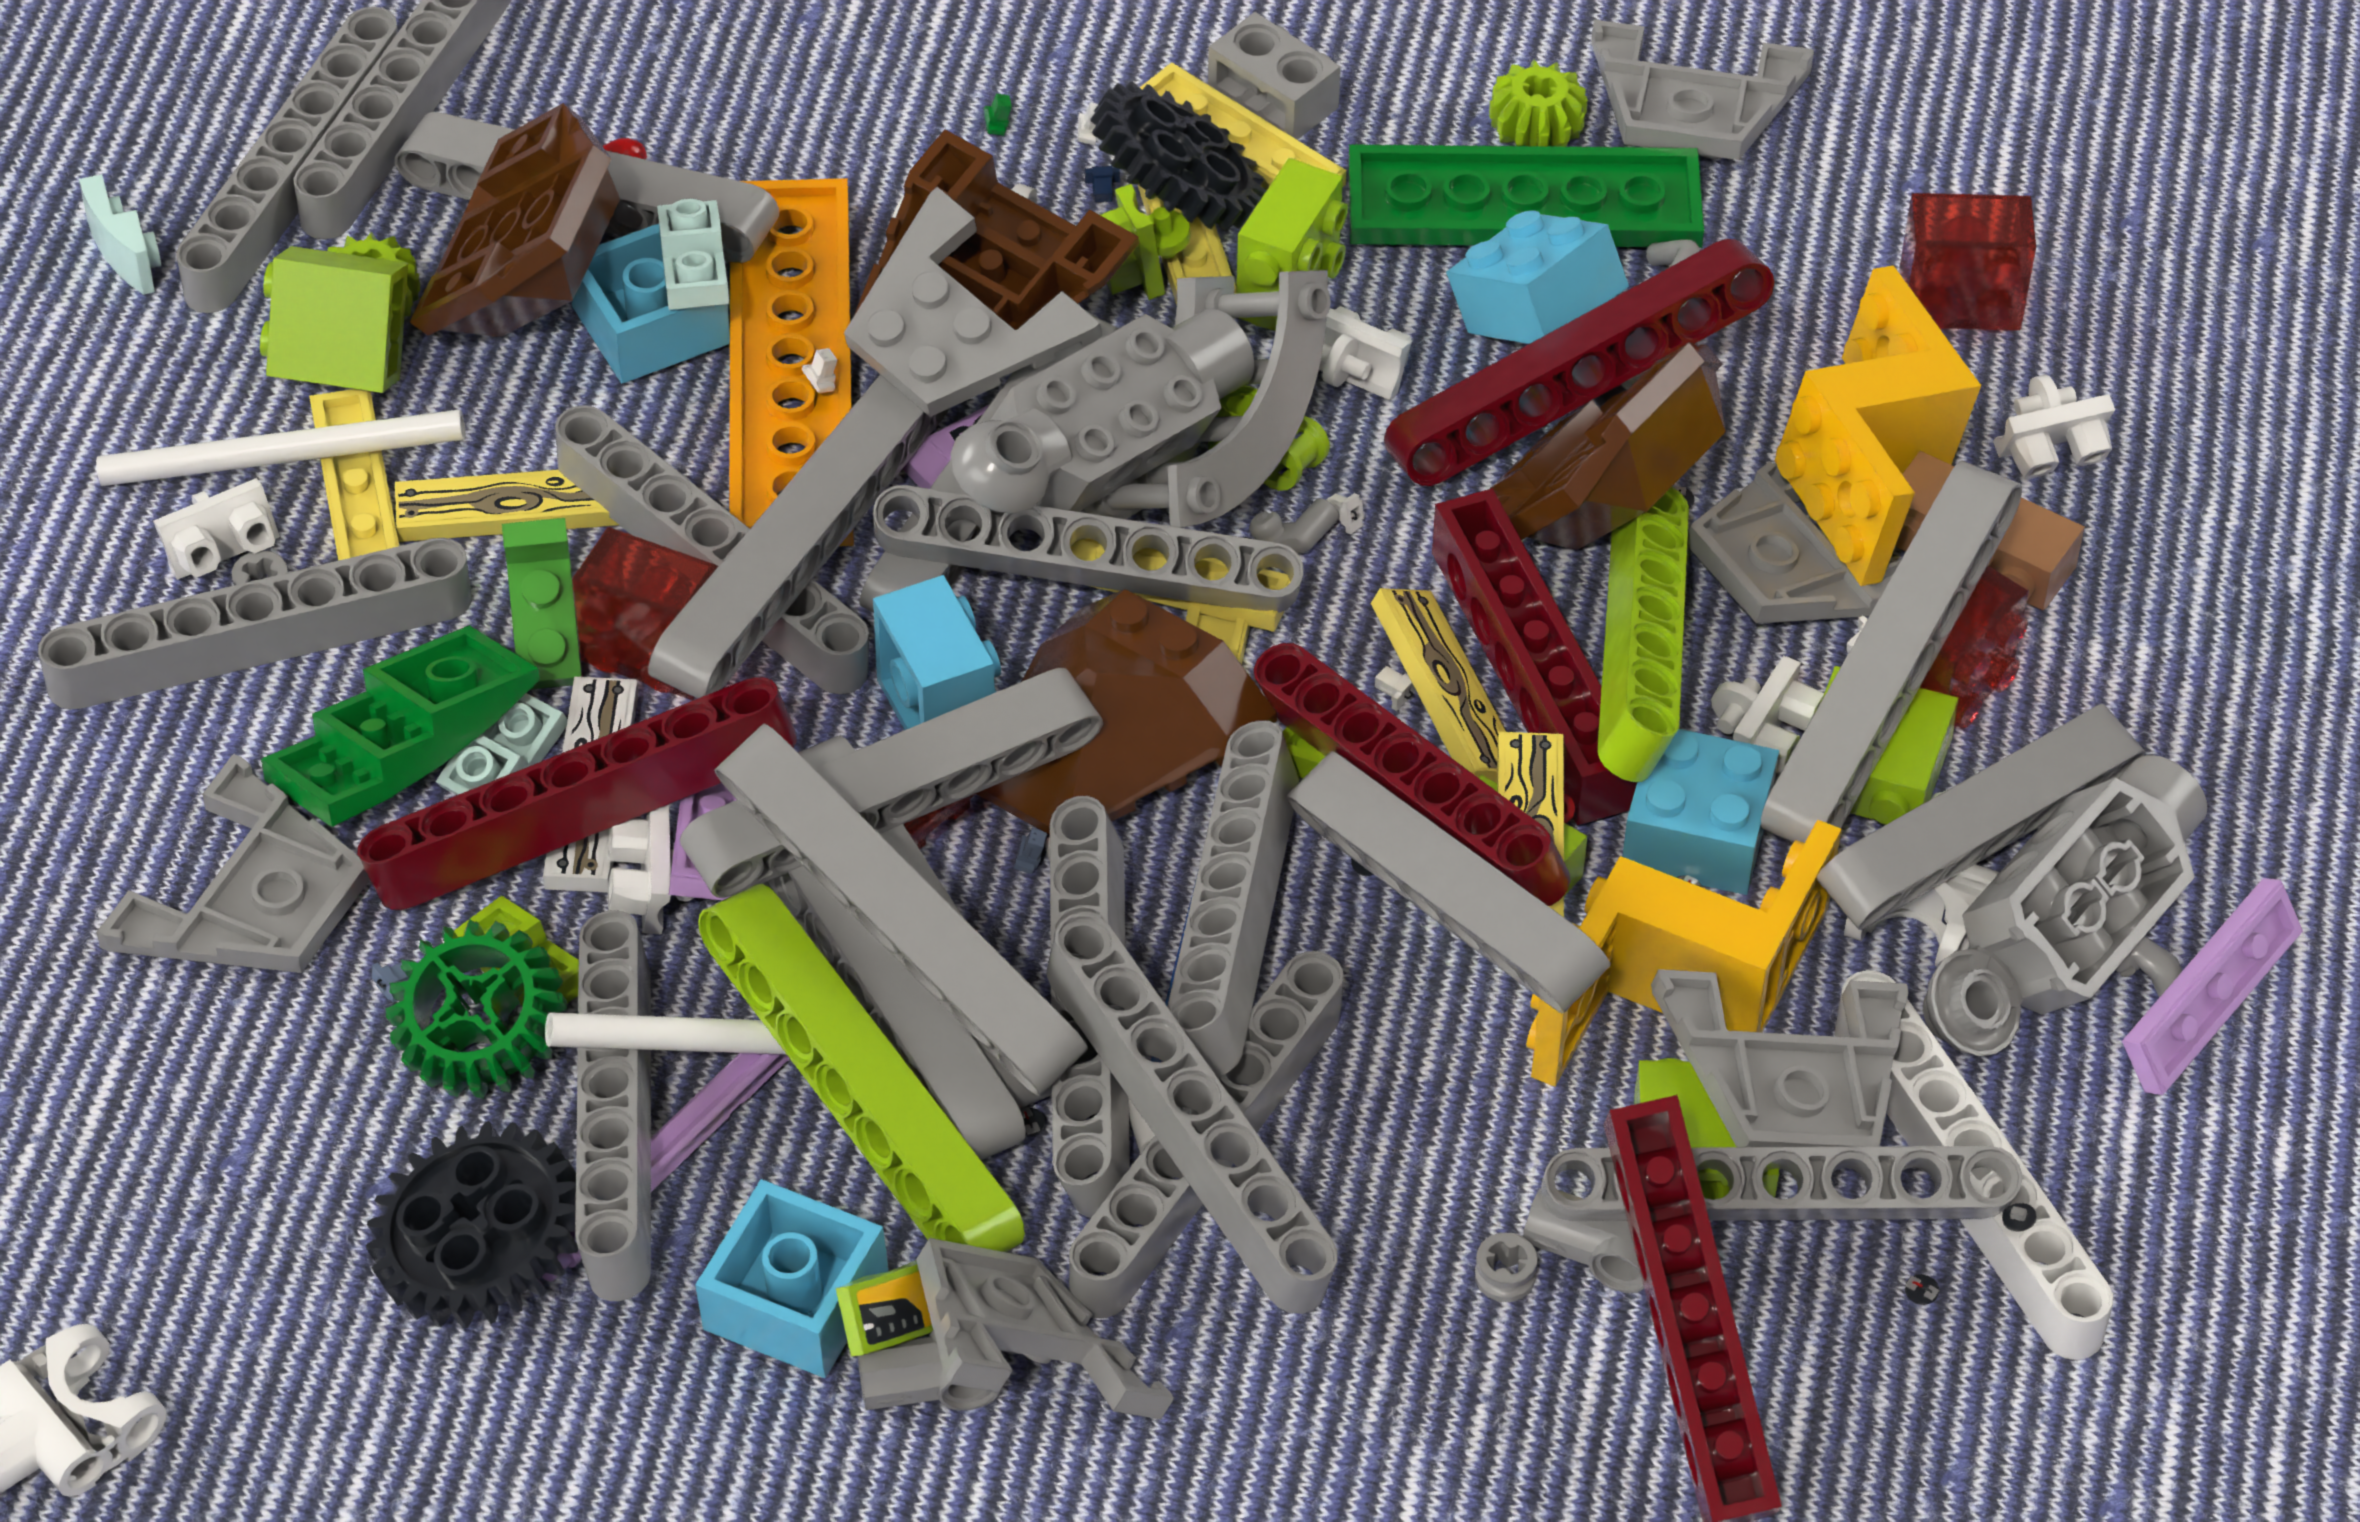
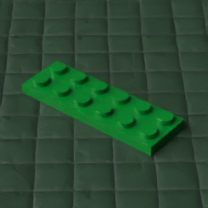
[1348,144,1704,248]

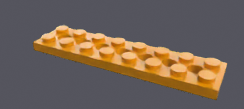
[729,178,854,546]

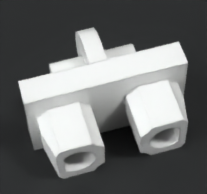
[1319,306,1412,400]
[1993,374,2115,480]
[153,478,280,580]
[1711,655,1824,773]
[607,804,694,934]

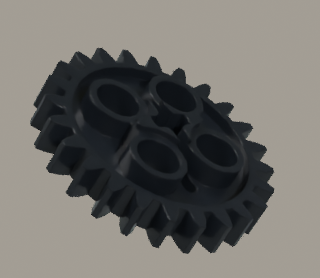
[1090,82,1267,231]
[366,1121,579,1328]

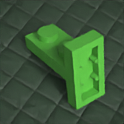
[502,518,582,690]

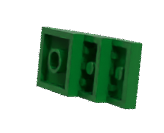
[261,625,540,827]

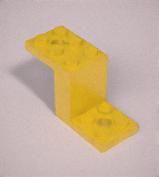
[1774,265,1981,586]
[1526,820,1842,1087]

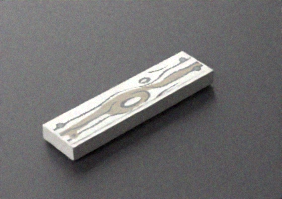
[543,676,639,893]

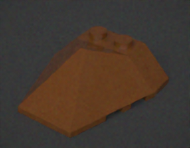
[854,129,1139,330]
[975,589,1277,835]

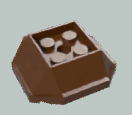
[410,103,620,337]
[1490,342,1726,550]

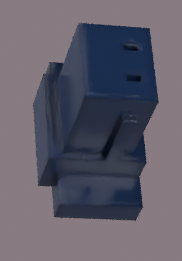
[1085,166,1120,203]

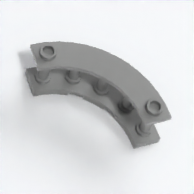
[1079,270,1331,528]

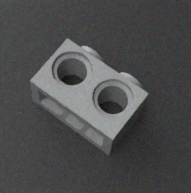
[1208,12,1341,140]

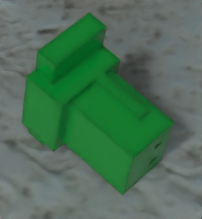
[983,93,1012,136]

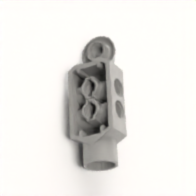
[950,309,1254,513]
[1923,755,2207,1056]

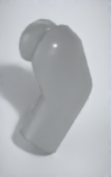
[1249,498,1339,553]
[2116,936,2183,997]

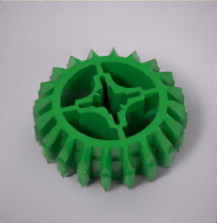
[385,919,567,1099]

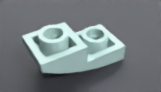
[79,174,161,295]
[657,199,729,310]
[435,693,568,795]

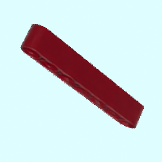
[1384,239,1775,486]
[1253,643,1571,906]
[357,677,797,910]

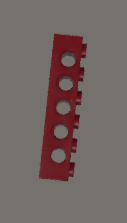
[1432,488,1637,826]
[1604,1095,1782,1522]

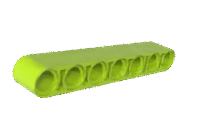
[1598,486,1689,782]
[698,884,1025,1252]

